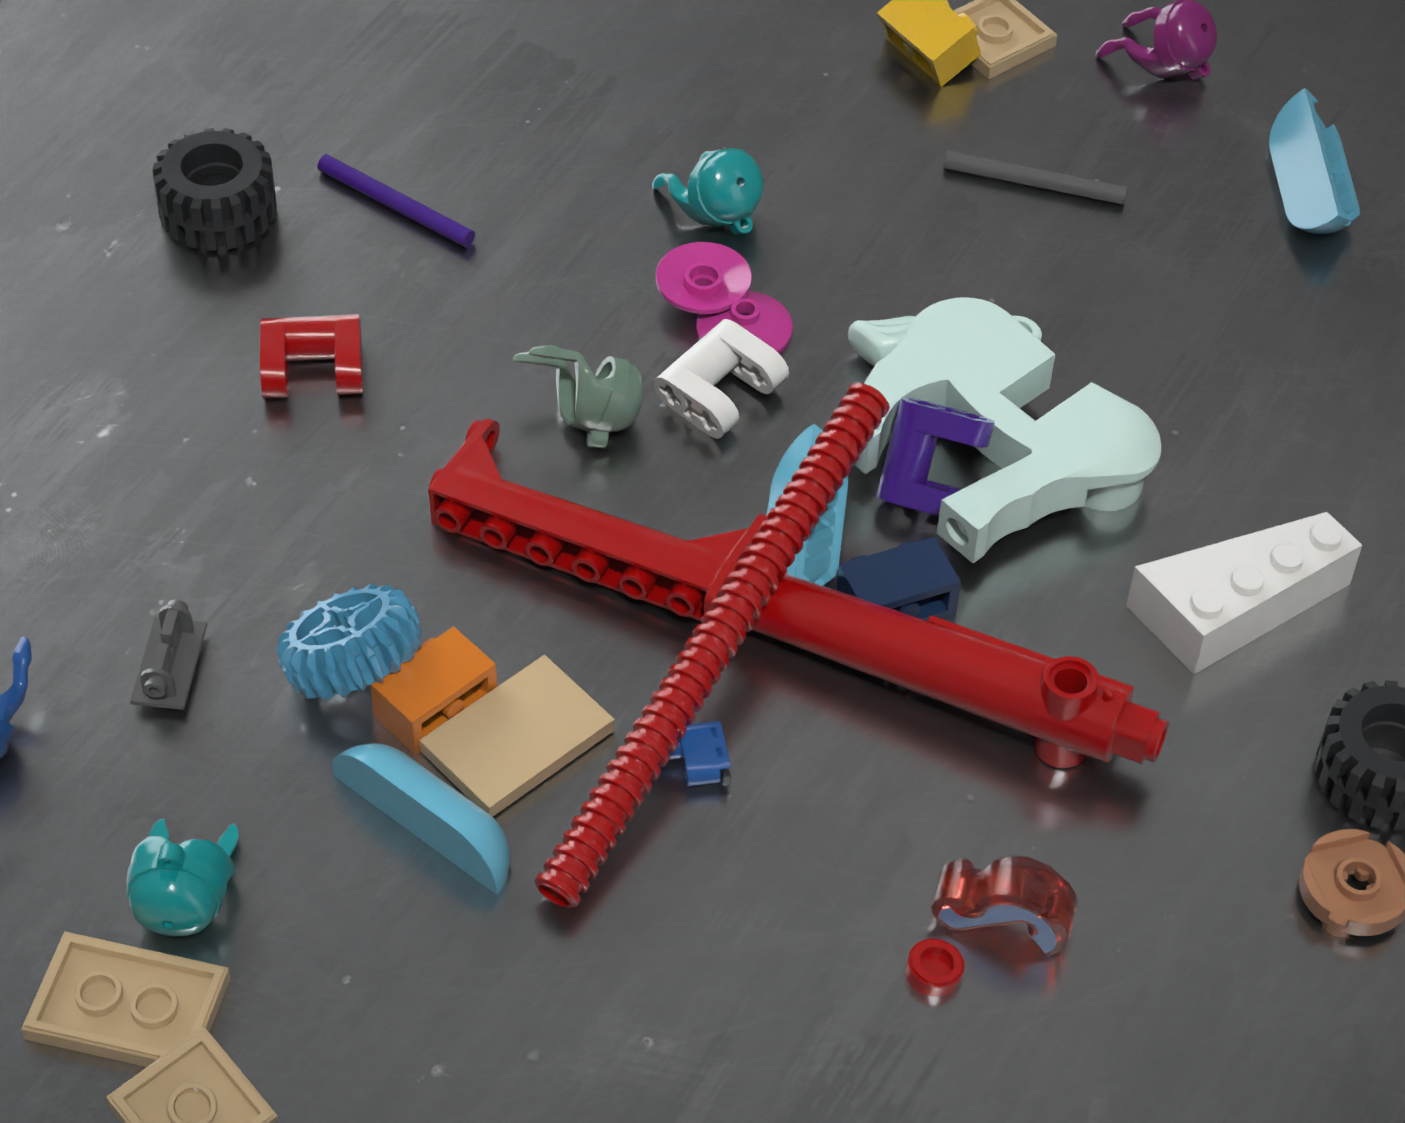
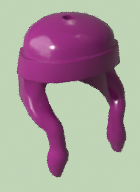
[1095,0,1217,80]

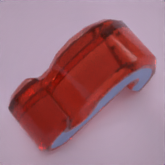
[931,856,1078,956]

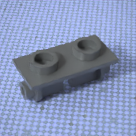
[130,599,207,710]

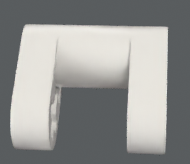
[654,319,789,439]

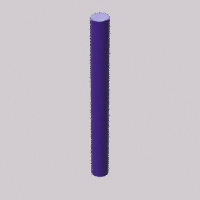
[317,154,475,248]

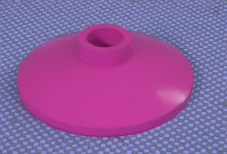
[656,242,752,314]
[696,291,793,354]

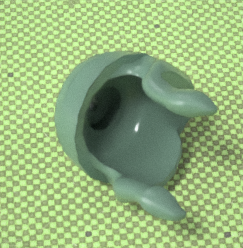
[513,345,643,448]

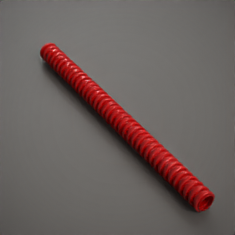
[534,383,890,908]

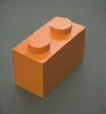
[370,626,497,755]

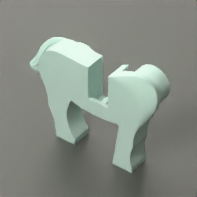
[838,297,1161,563]

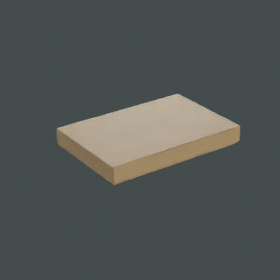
[419,654,615,817]
[21,931,231,1067]

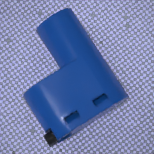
[668,721,732,787]

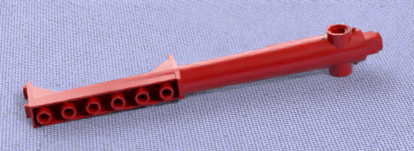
[428,418,1169,768]

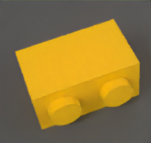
[877,0,981,87]

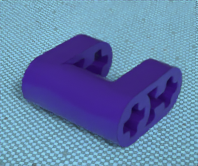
[876,397,995,516]

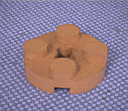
[1299,829,1405,938]

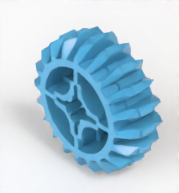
[276,584,423,700]

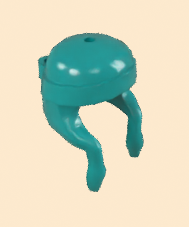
[651,148,764,235]
[126,819,239,937]

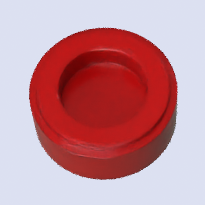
[905,939,965,997]

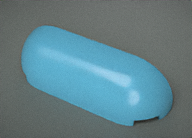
[1269,88,1360,234]
[767,424,848,586]
[332,743,510,895]

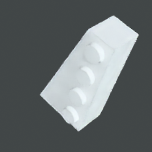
[1126,512,1362,675]

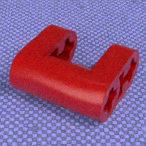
[260,314,363,399]

